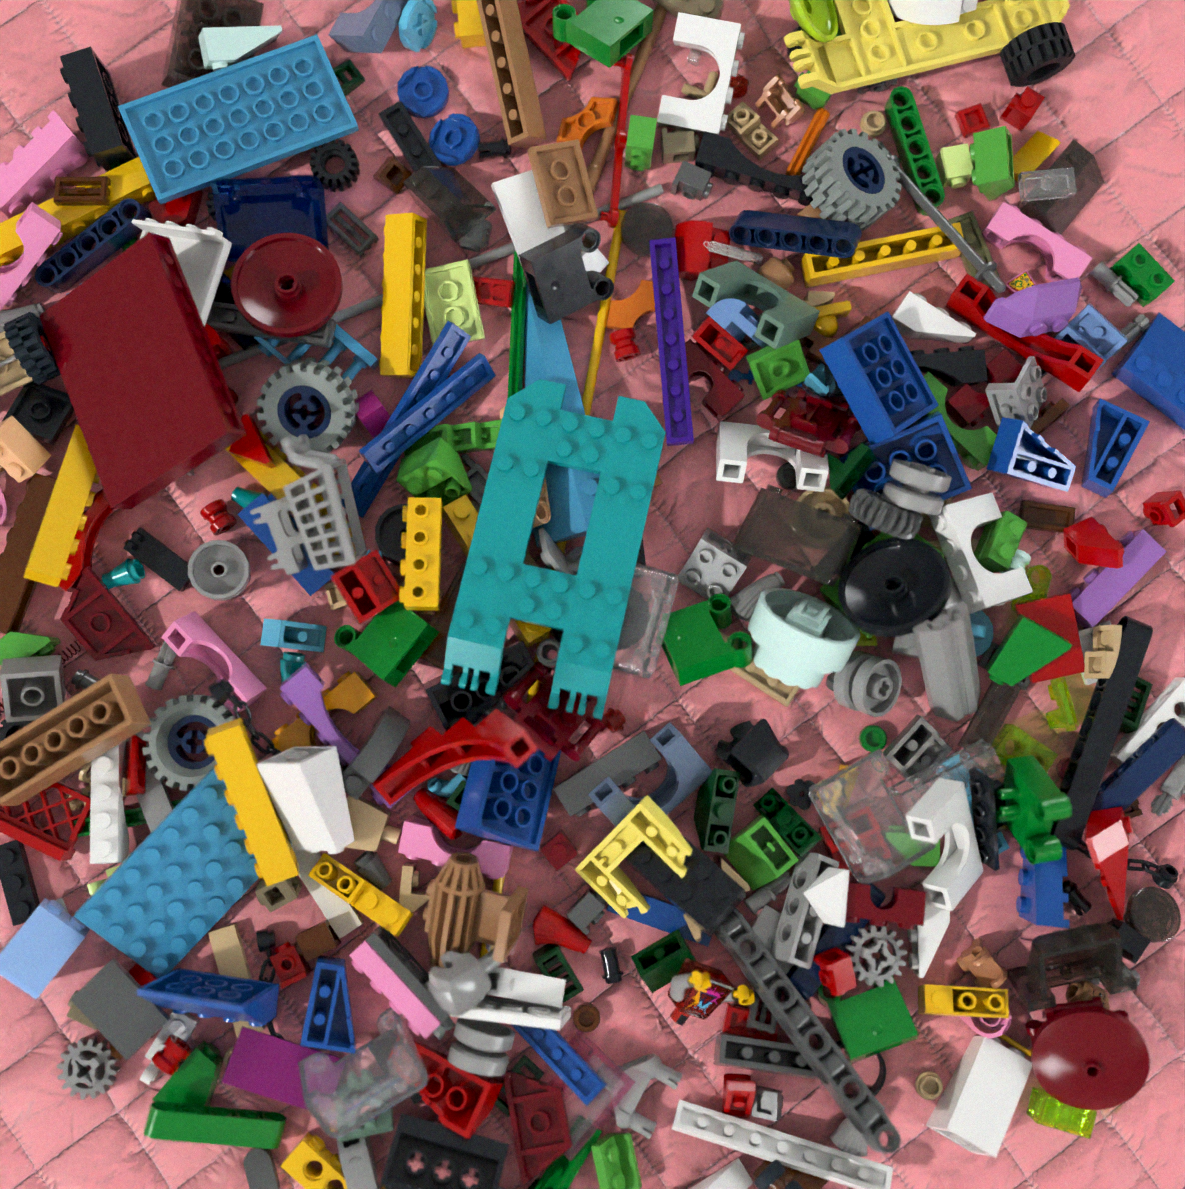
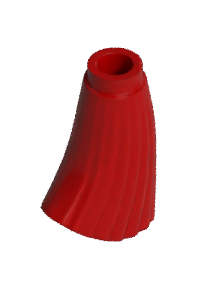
[413,788,463,840]
[532,905,592,954]

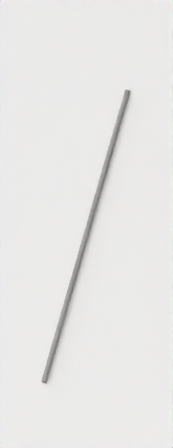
[217,184,664,369]

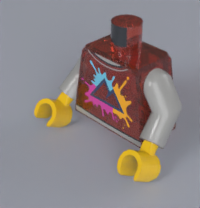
[668,958,755,1026]

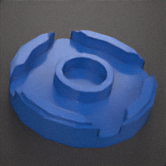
[397,65,449,119]
[429,113,480,166]

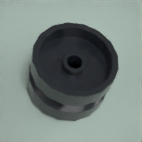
[375,504,408,567]

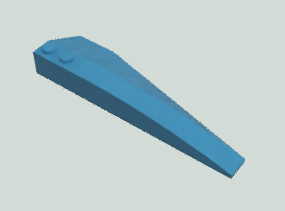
[525,284,600,548]

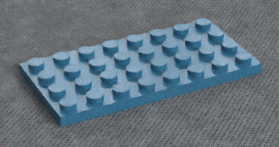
[118,34,359,205]
[74,767,292,978]

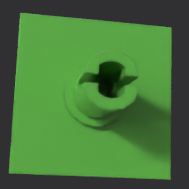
[746,340,810,400]

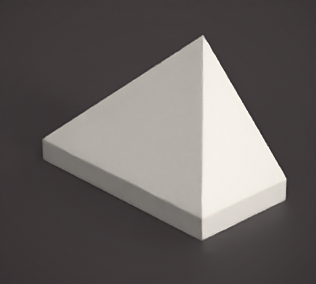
[803,867,849,927]

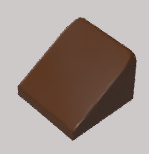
[373,156,413,195]

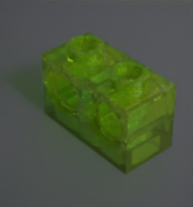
[988,724,1058,773]
[1026,1087,1097,1139]

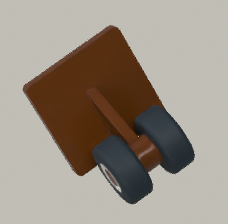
[752,1160,829,1189]

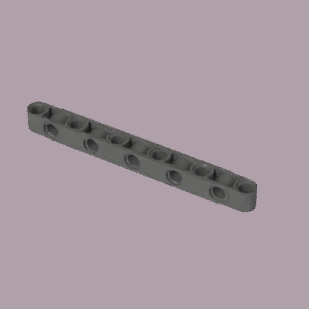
[714,908,901,1153]

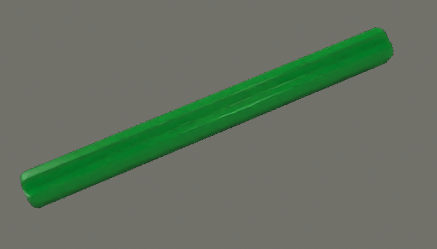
[507,250,527,398]

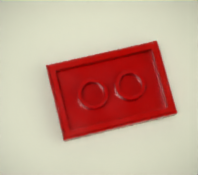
[1015,593,1085,683]

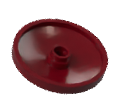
[231,233,343,338]
[1031,1006,1150,1110]

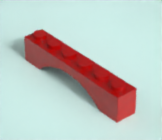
[945,273,1104,392]
[59,489,115,592]

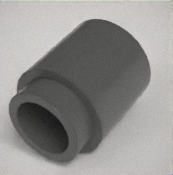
[536,639,561,668]

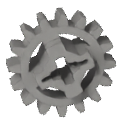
[845,924,907,987]
[57,1036,120,1100]

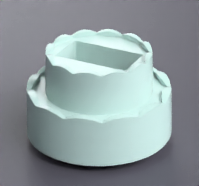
[748,588,860,689]

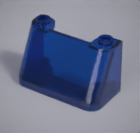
[211,175,329,262]

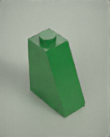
[985,613,1072,686]
[152,1040,224,1106]

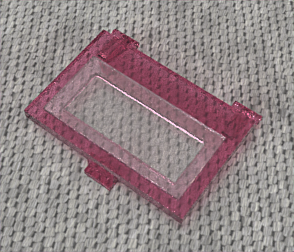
[549,1030,636,1161]

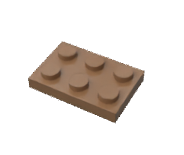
[527,139,599,229]

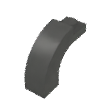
[342,706,411,800]

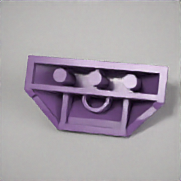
[983,278,1082,338]

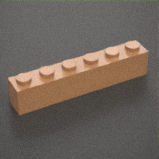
[477,0,547,149]

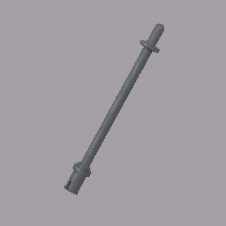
[878,141,1006,293]

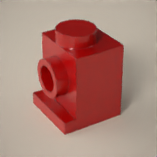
[1000,86,1045,131]
[1143,490,1185,527]
[269,941,312,988]
[813,947,857,996]

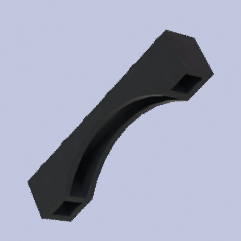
[695,131,813,206]
[824,346,988,398]

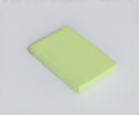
[424,259,485,345]

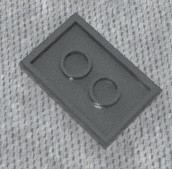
[70,958,170,1060]

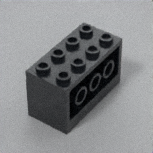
[380,1113,509,1189]

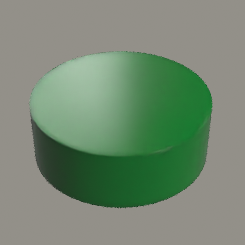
[858,725,887,752]

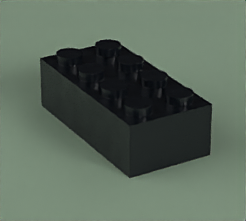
[60,46,137,172]
[625,835,746,937]

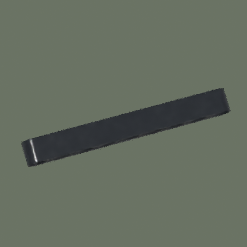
[1050,616,1153,851]

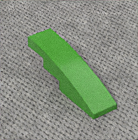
[404,419,502,457]

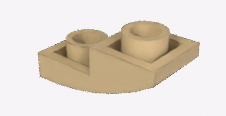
[727,101,779,161]

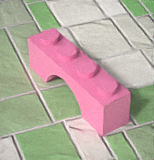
[0,202,63,311]
[982,202,1092,282]
[161,611,267,716]
[398,815,513,879]

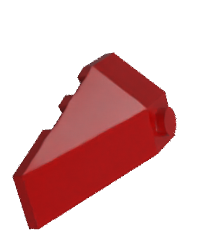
[1085,806,1133,920]
[388,1034,503,1139]

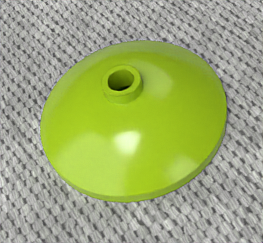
[789,0,838,43]

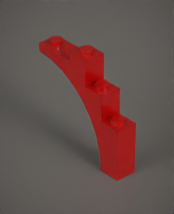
[371,709,539,805]

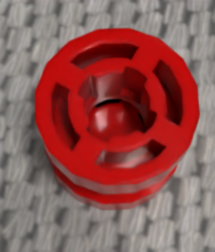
[609,328,641,362]
[200,499,237,536]
[152,1034,192,1075]

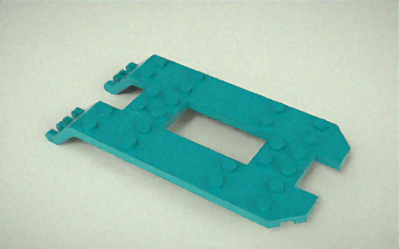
[441,379,666,720]

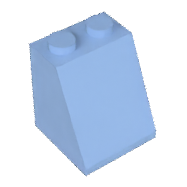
[0,898,90,999]

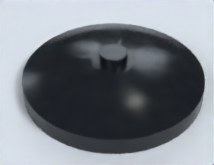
[838,538,952,637]

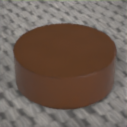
[573,1003,600,1032]

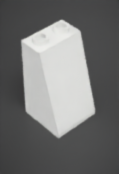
[257,746,355,854]
[926,1036,1032,1157]

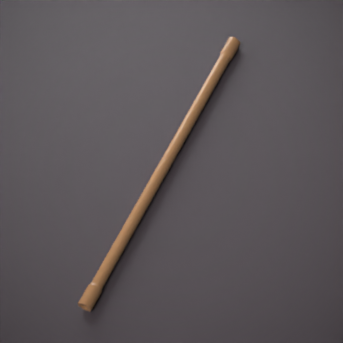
[587,4,668,194]

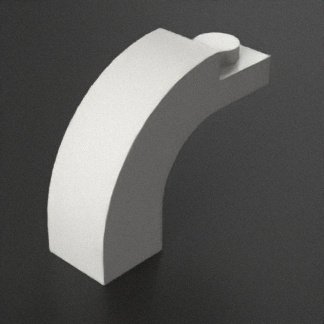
[887,0,978,25]

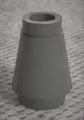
[354,851,392,890]

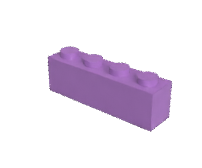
[1068,529,1167,628]

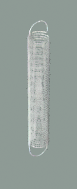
[704,241,766,264]

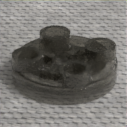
[621,203,673,257]
[1123,887,1181,943]

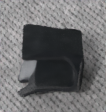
[716,719,789,787]

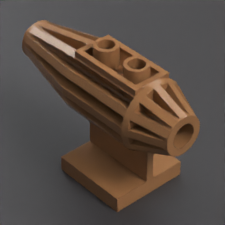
[423,852,528,969]

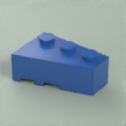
[986,417,1076,492]
[1016,847,1070,929]

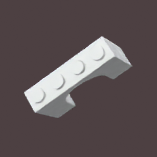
[657,12,745,135]
[716,421,829,492]
[928,493,1033,614]
[906,778,984,911]

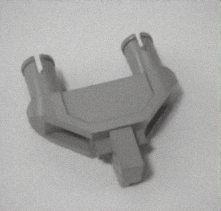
[597,1054,682,1139]

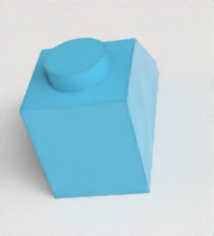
[260,619,327,653]

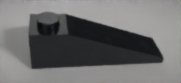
[423,640,534,731]

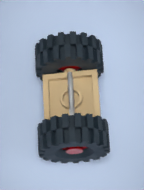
[0,312,61,396]

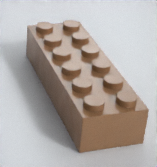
[0,673,151,806]

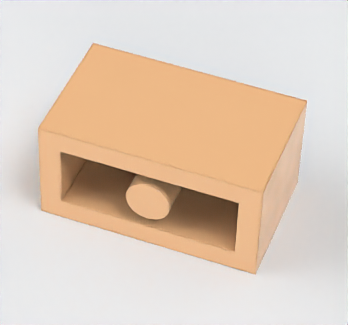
[0,415,52,483]

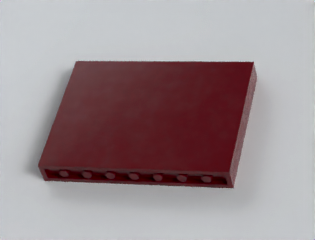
[39,232,247,509]

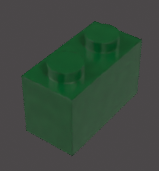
[631,929,697,993]

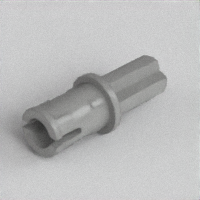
[1090,261,1139,307]
[145,641,176,690]
[744,871,792,915]

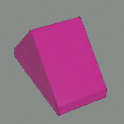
[354,389,391,438]

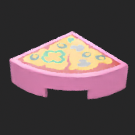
[1005,270,1036,294]

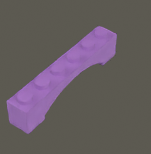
[280,662,414,809]

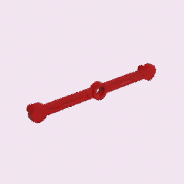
[599,53,633,228]

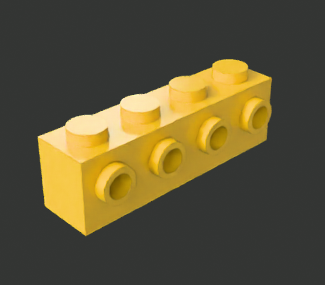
[399,497,443,611]

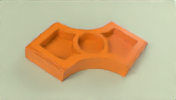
[556,97,618,149]
[606,280,655,330]

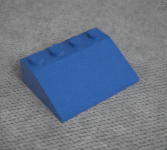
[820,311,939,446]
[1111,313,1185,430]
[838,411,972,531]
[455,749,561,851]
[137,968,280,1027]

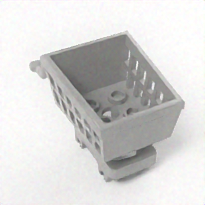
[251,434,367,576]

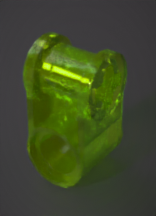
[1011,565,1052,611]

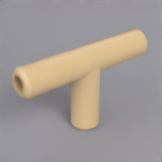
[681,71,719,99]

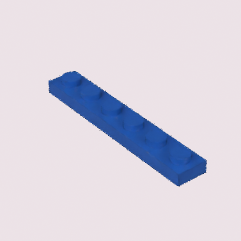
[359,353,496,474]

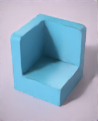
[803,363,829,397]

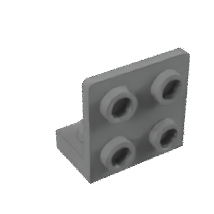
[985,356,1047,429]
[538,527,584,576]
[676,528,752,599]

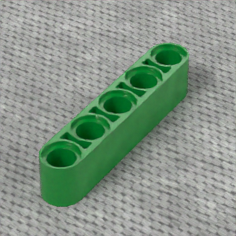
[884,86,945,216]
[143,1101,286,1149]

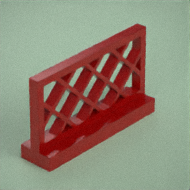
[0,782,91,861]

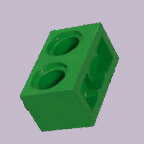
[1109,243,1175,307]

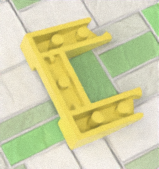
[574,795,693,918]

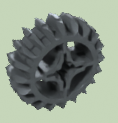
[848,488,923,540]

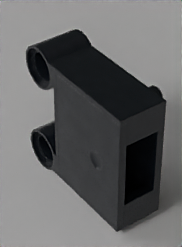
[519,222,614,324]

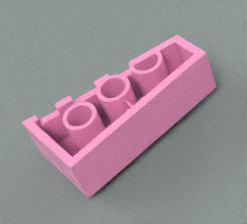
[0,110,90,218]

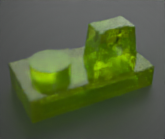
[1046,676,1079,732]

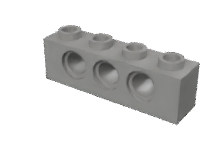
[770,852,840,969]

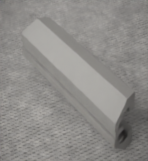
[913,601,981,722]

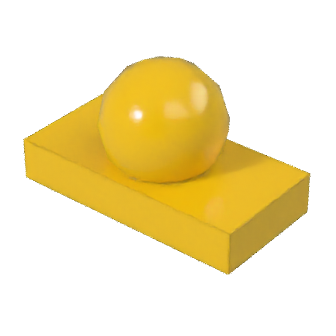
[813,300,852,338]

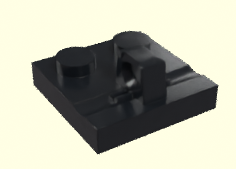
[2,381,74,445]

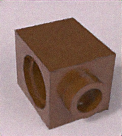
[295,919,341,962]

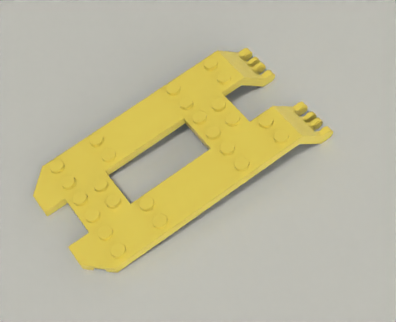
[784,0,1070,94]

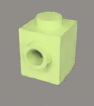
[936,143,975,189]

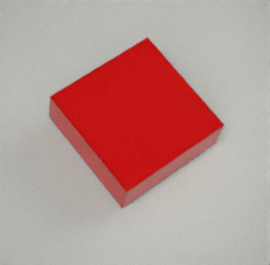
[955,103,990,138]

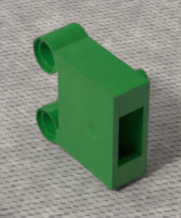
[552,0,654,68]
[654,594,753,686]
[334,600,440,688]
[995,755,1072,865]
[818,965,919,1064]

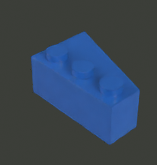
[1081,398,1150,498]
[300,955,356,1054]

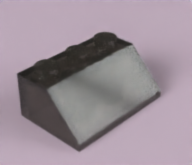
[1017,140,1104,234]
[403,166,496,243]

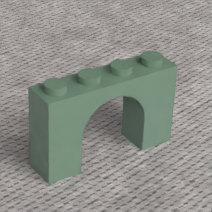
[692,260,820,349]

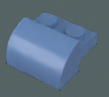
[706,298,769,348]
[1053,303,1128,370]

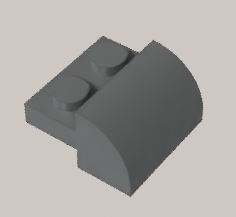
[881,715,953,789]

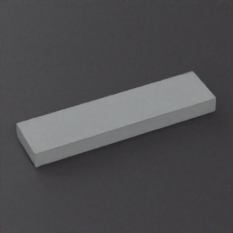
[123,730,174,832]

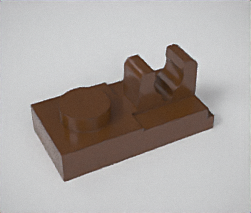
[1030,398,1070,434]

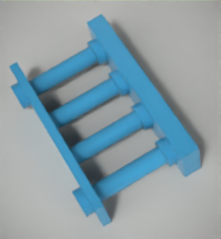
[254,324,379,381]

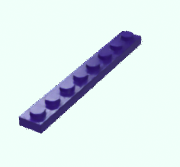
[649,237,694,446]

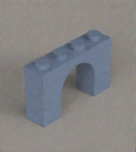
[328,0,409,53]
[588,722,712,826]

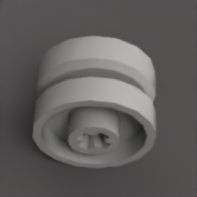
[881,459,952,515]
[188,540,251,601]
[833,651,902,717]
[447,1018,515,1076]

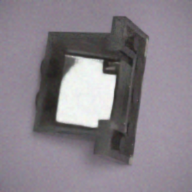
[1007,923,1137,1012]

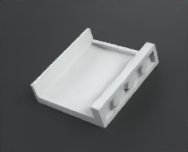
[132,218,232,327]

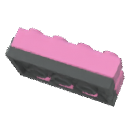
[350,926,456,1040]

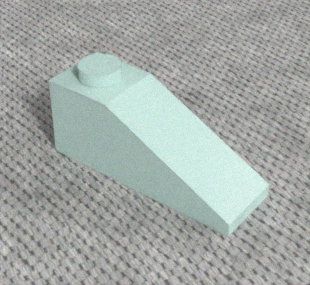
[198,26,282,71]

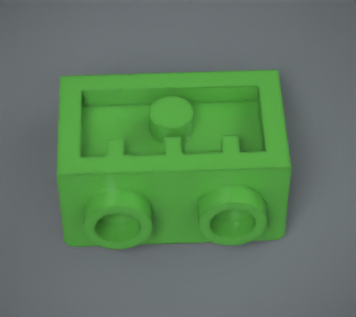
[591,1133,642,1189]

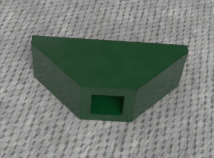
[694,768,741,854]
[753,787,822,857]

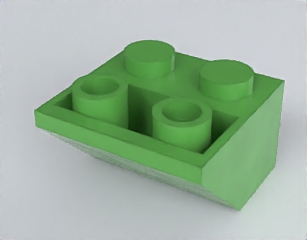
[970,126,1015,201]
[396,437,472,507]
[723,814,799,891]

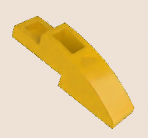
[308,853,414,937]

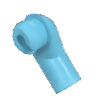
[427,774,467,798]

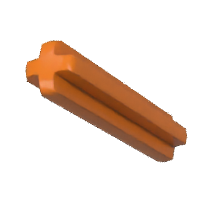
[785,107,830,175]

